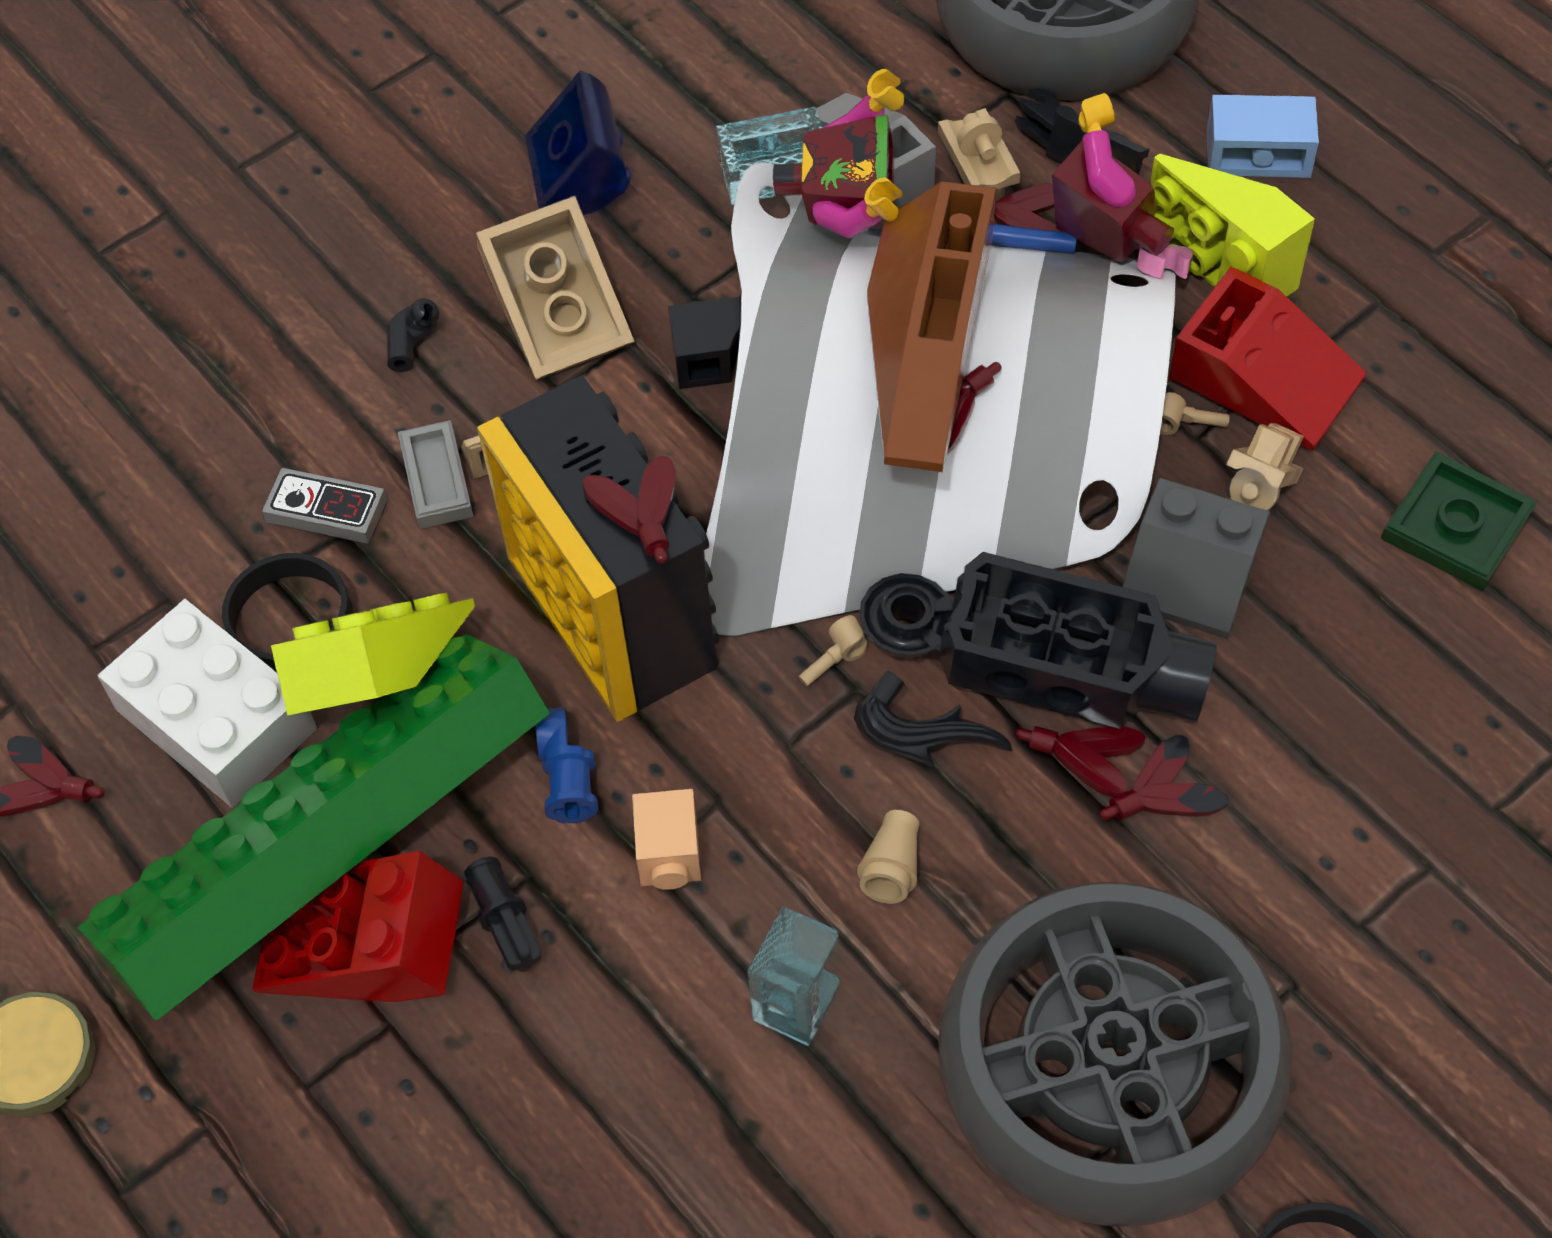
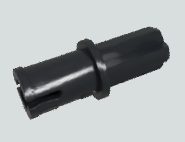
[464,856,542,972]

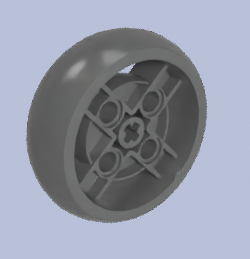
[936,0,1199,101]
[939,882,1292,1226]

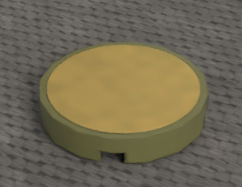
[0,991,96,1118]

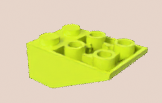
[1150,154,1315,297]
[271,592,475,715]

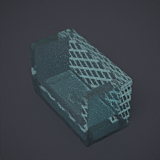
[716,107,822,205]
[747,906,840,1046]

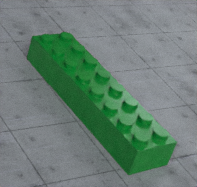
[77,634,550,1021]

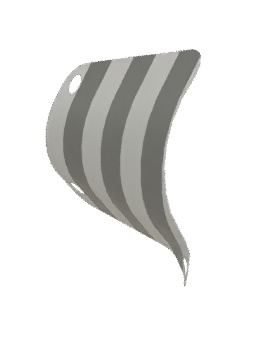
[704,162,1176,636]

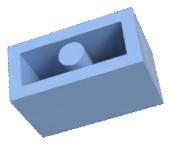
[1206,95,1319,178]

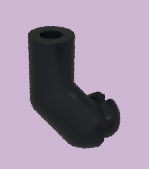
[387,298,440,372]

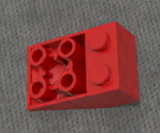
[1169,266,1367,451]
[252,851,464,1003]

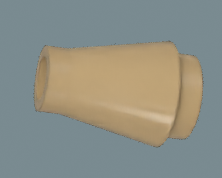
[857,810,920,904]

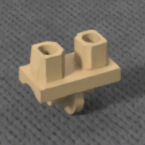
[938,108,1020,201]
[1226,423,1304,511]

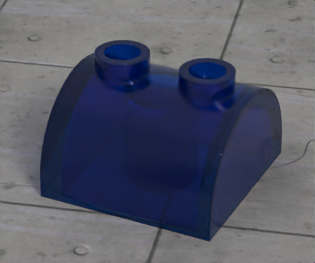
[525,70,631,215]

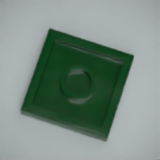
[1381,451,1538,591]

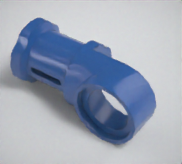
[536,707,599,823]

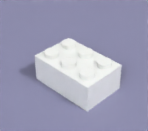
[97,599,318,808]

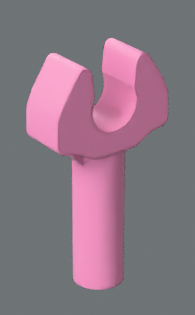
[1136,244,1193,279]

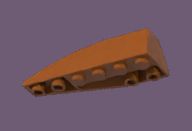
[867,181,996,472]

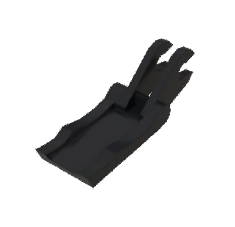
[1015,89,1150,175]

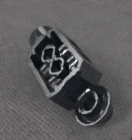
[860,552,1217,729]

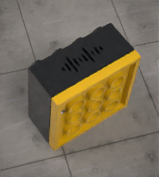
[477,375,719,722]

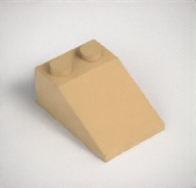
[476,196,634,381]

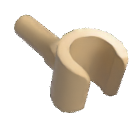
[1160,392,1230,435]
[798,615,867,687]

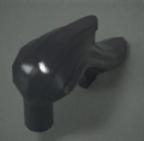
[854,670,1013,768]

